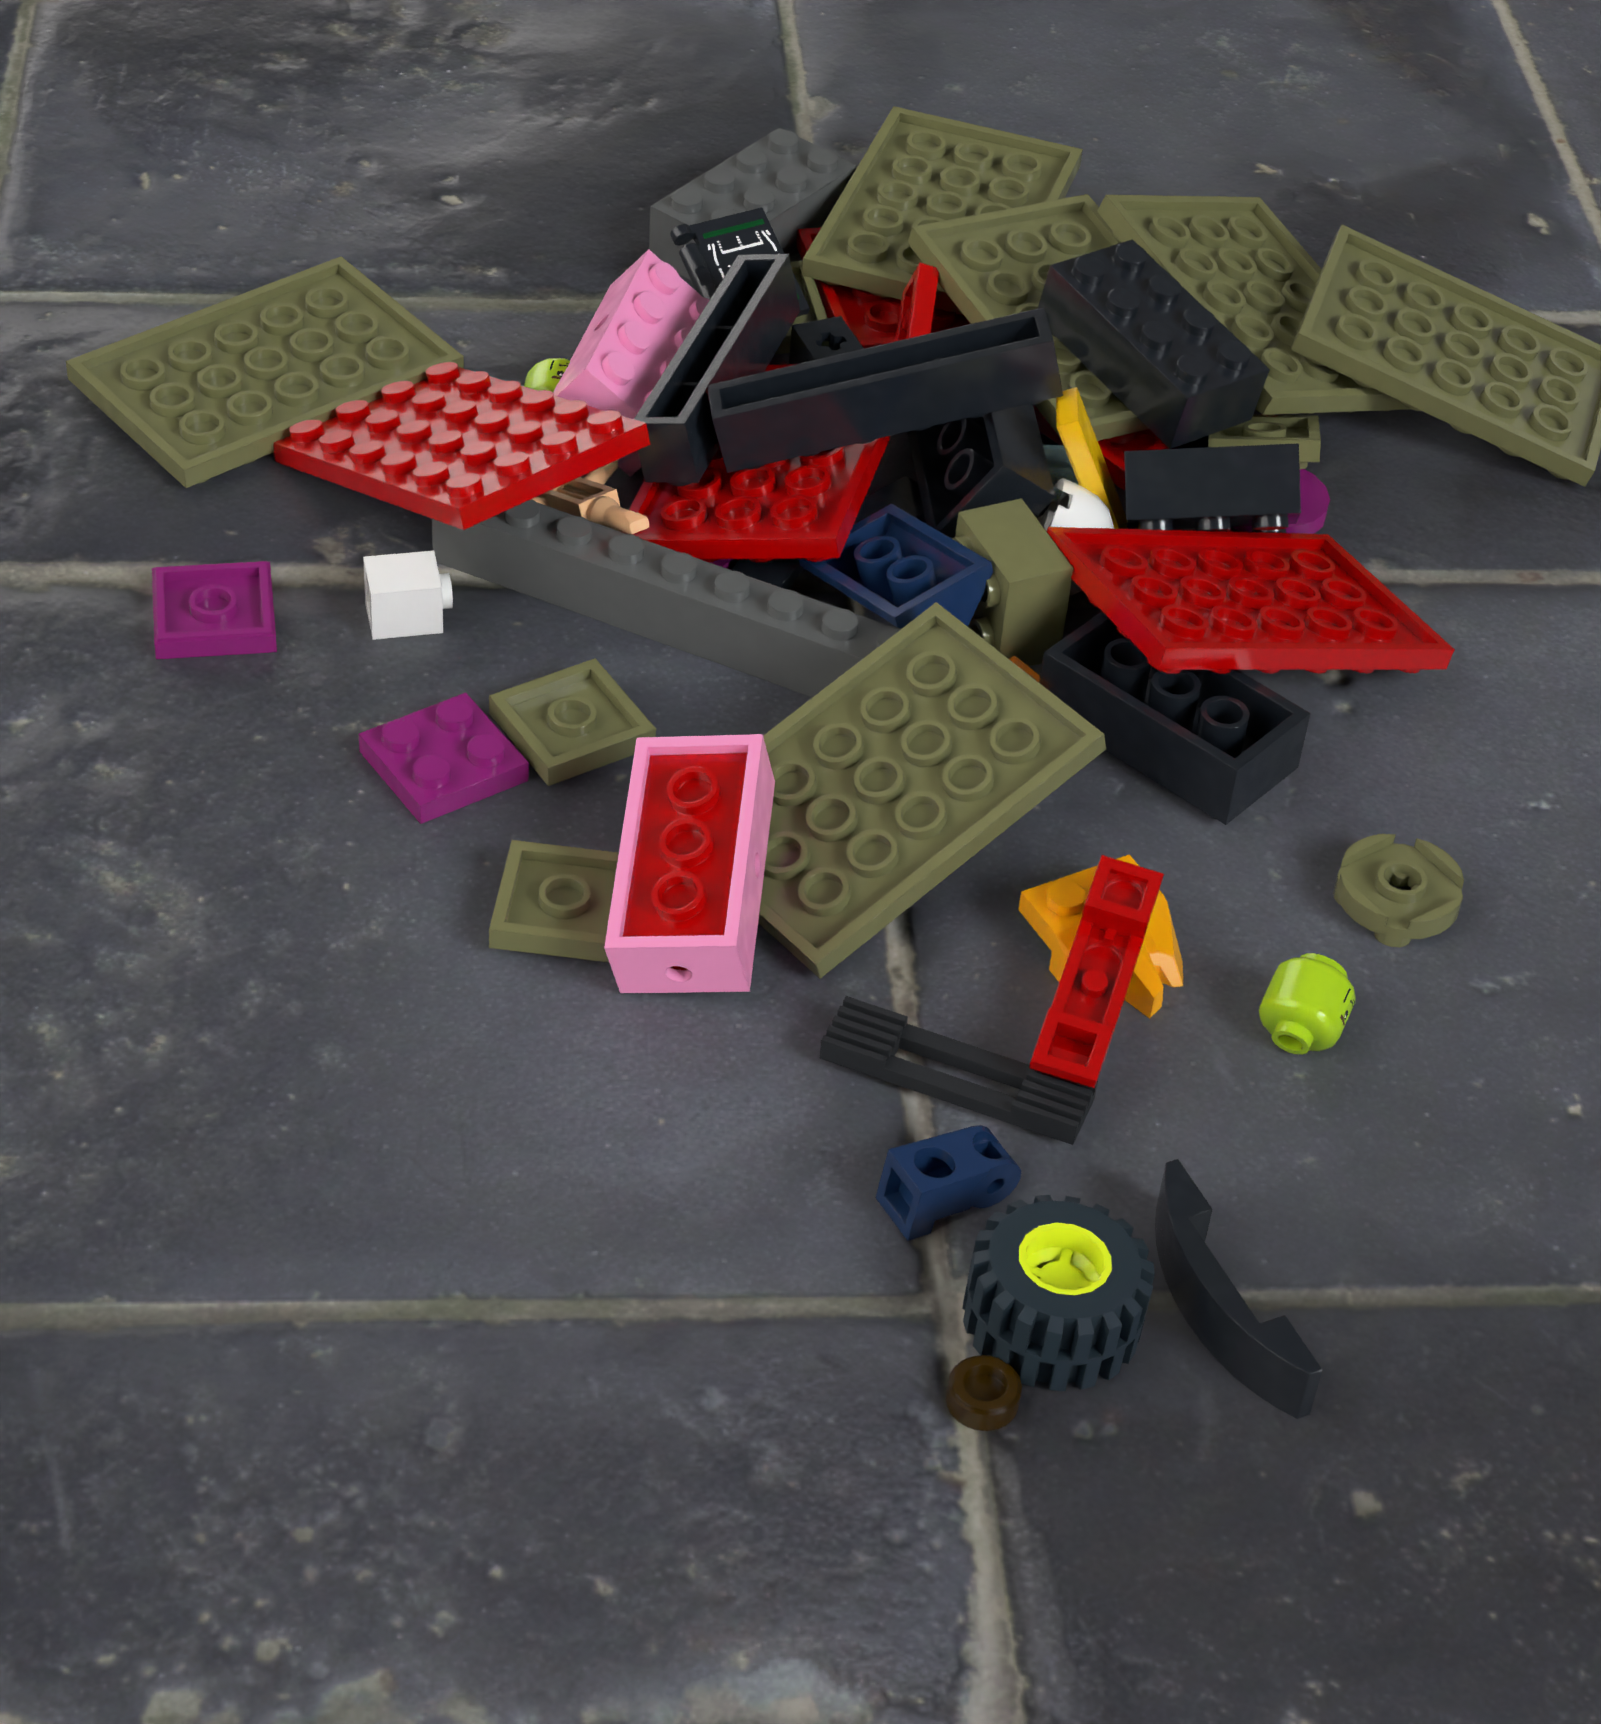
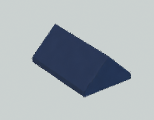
[798,504,993,629]

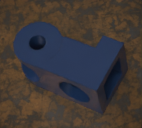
[875,1125,1021,1241]

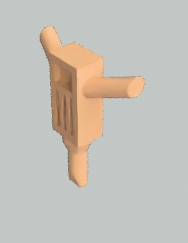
[532,460,649,534]

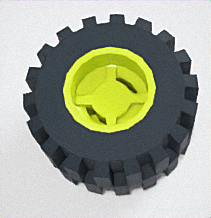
[962,1195,1155,1391]

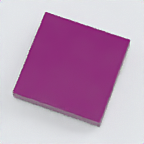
[152,561,277,659]

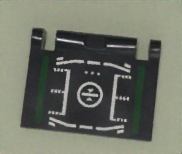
[670,207,810,317]

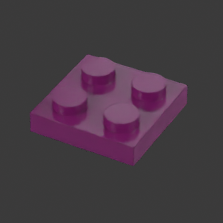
[359,692,529,824]

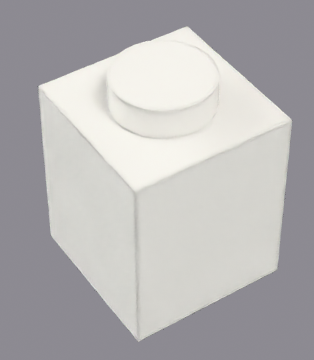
[363,550,453,640]

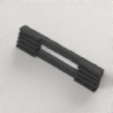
[819,996,1098,1145]

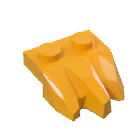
[1018,854,1183,1019]

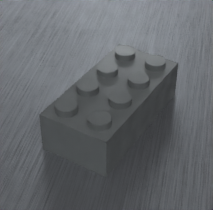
[649,128,858,280]

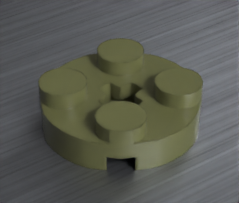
[1333,834,1464,947]

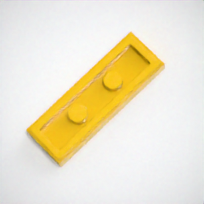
[1056,387,1127,529]

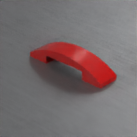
[1029,855,1164,1088]

